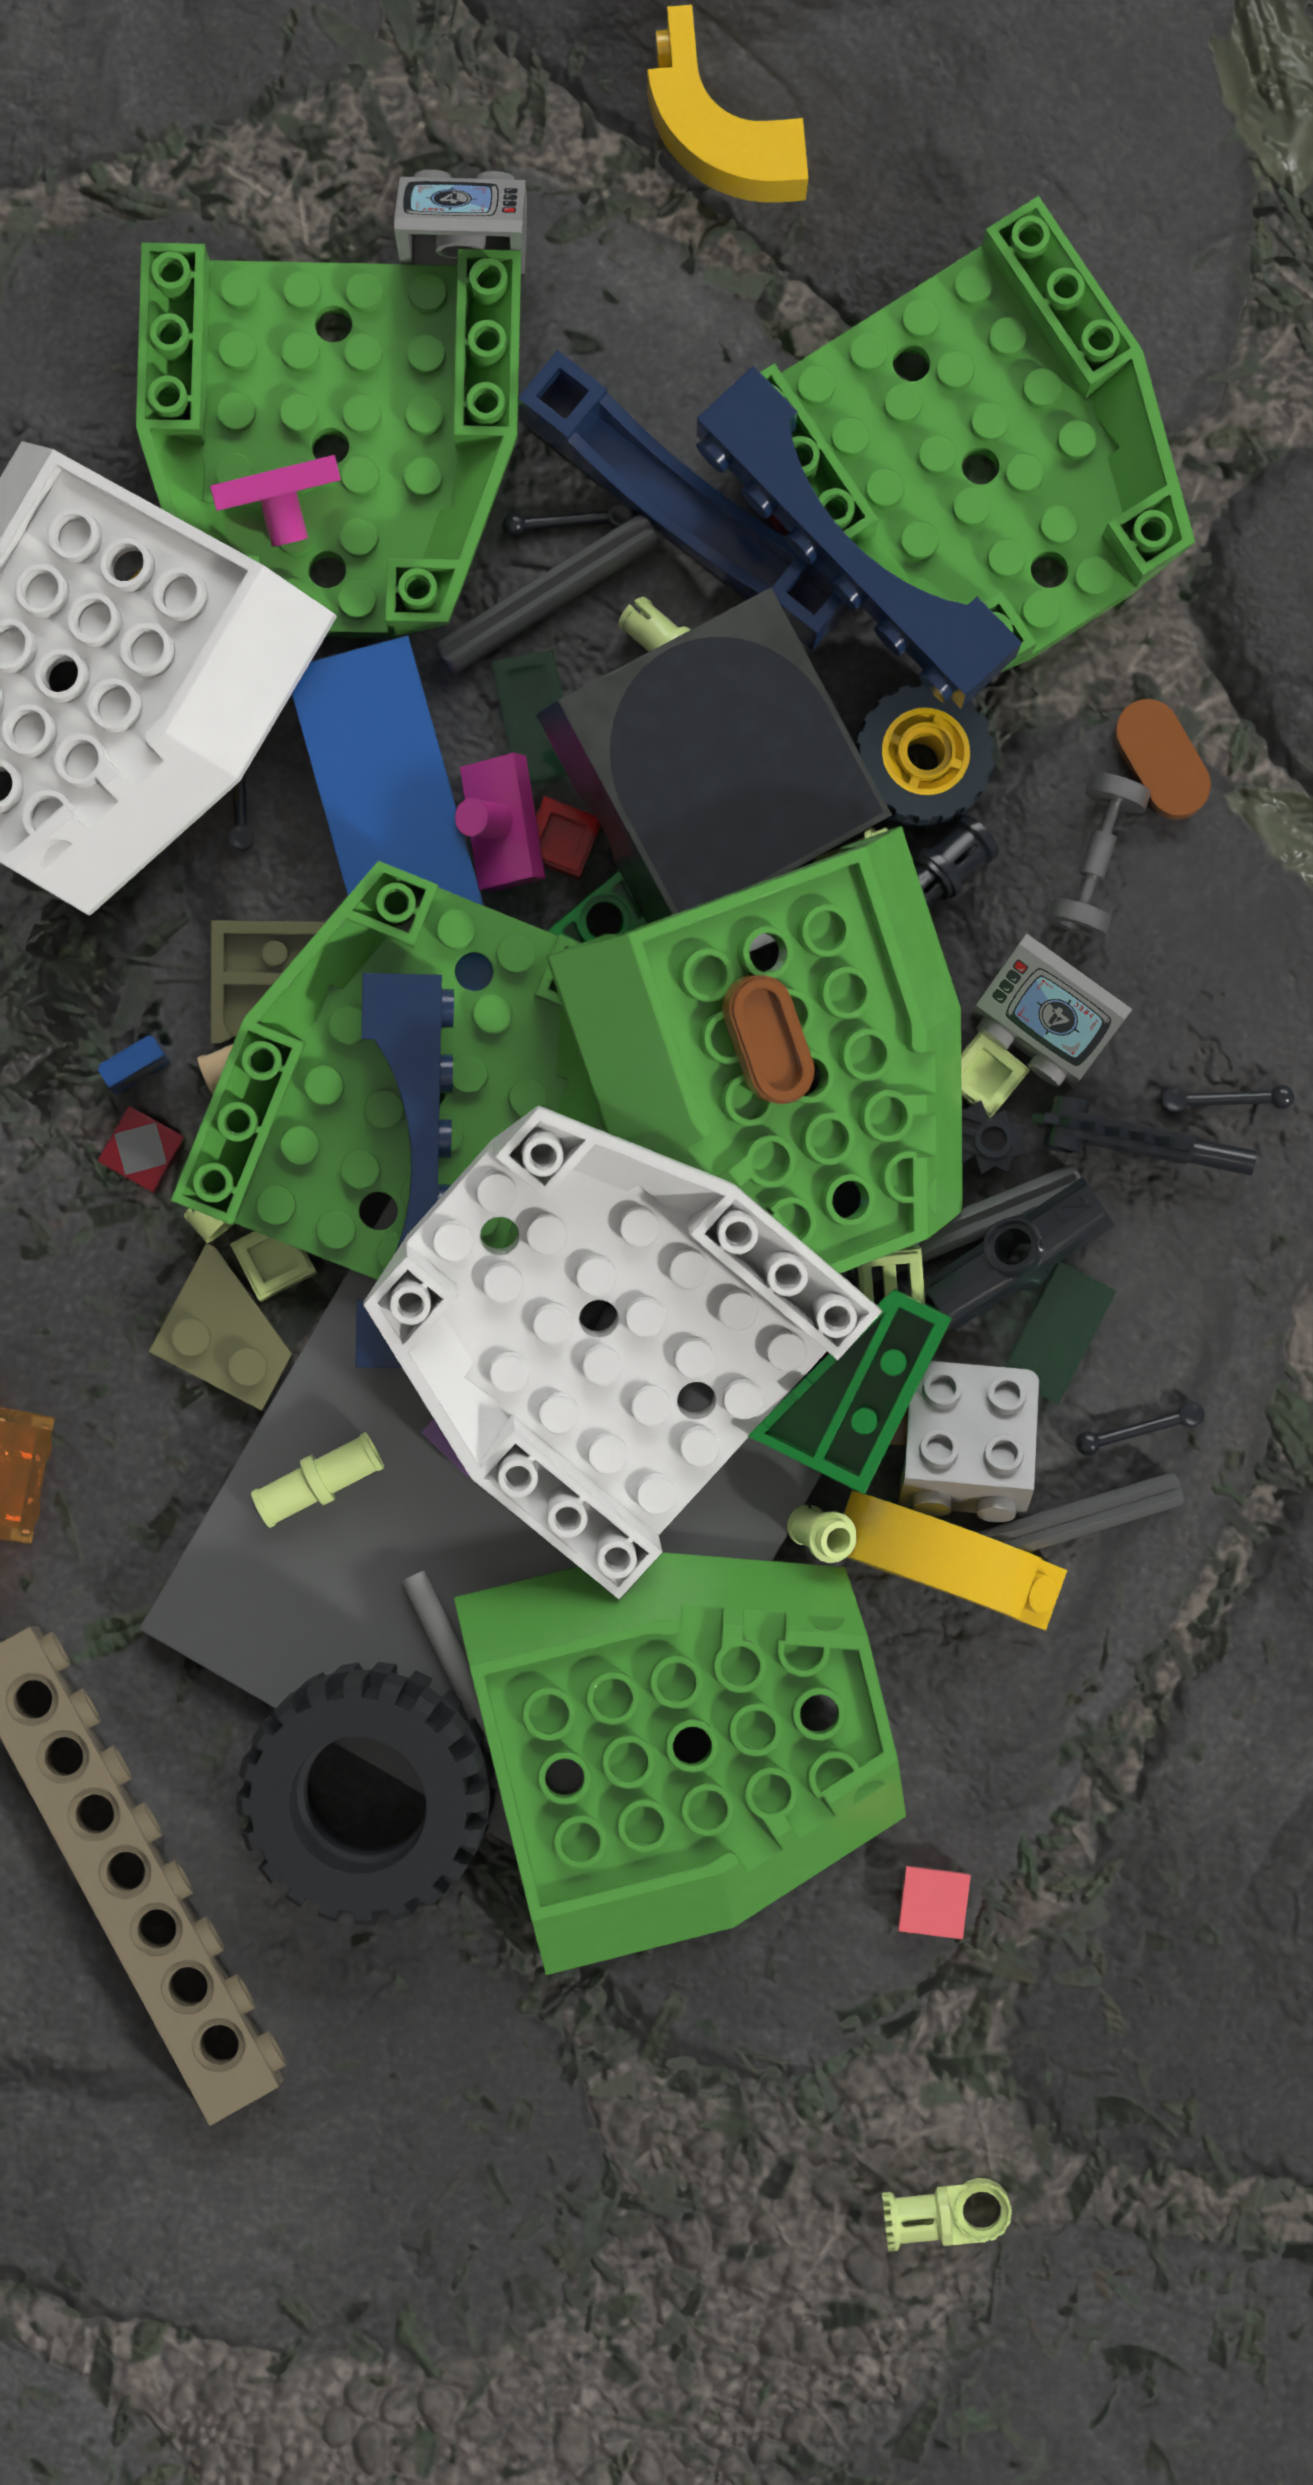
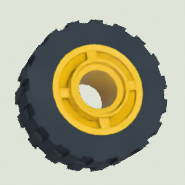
[854,683,995,830]

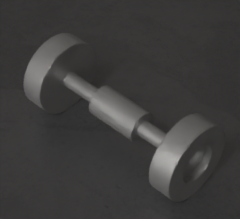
[1045,772,1151,938]

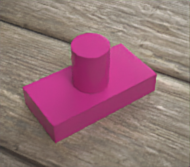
[210,455,341,547]
[455,753,545,893]

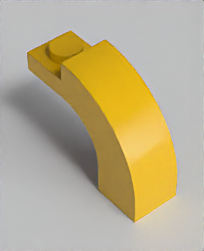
[647,5,808,203]
[844,1491,1067,1631]

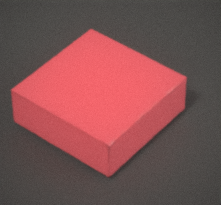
[897,1865,971,1940]

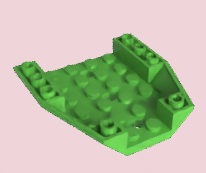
[760,196,1195,672]
[136,243,521,638]
[546,827,963,1274]
[171,861,606,1280]
[454,1552,906,1975]

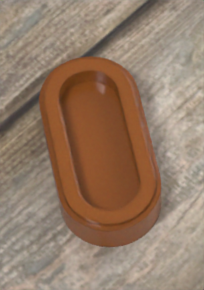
[1114,699,1211,820]
[723,975,814,1104]

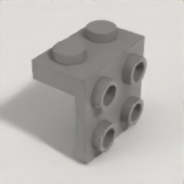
[898,1361,1039,1522]

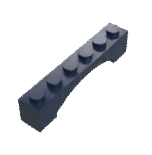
[518,350,848,651]
[696,366,1022,709]
[355,973,454,1368]

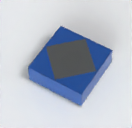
[98,1035,171,1096]

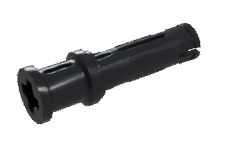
[913,814,999,908]

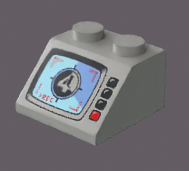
[394,170,527,274]
[970,934,1132,1088]

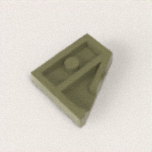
[211,920,326,1043]
[149,1243,294,1412]

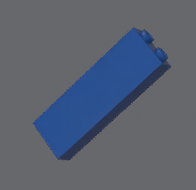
[292,636,493,991]

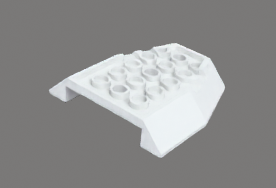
[0,441,337,916]
[364,1106,882,1599]

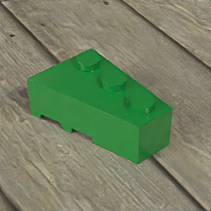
[748,1288,952,1495]

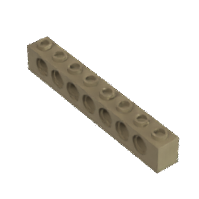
[0,1626,287,2126]

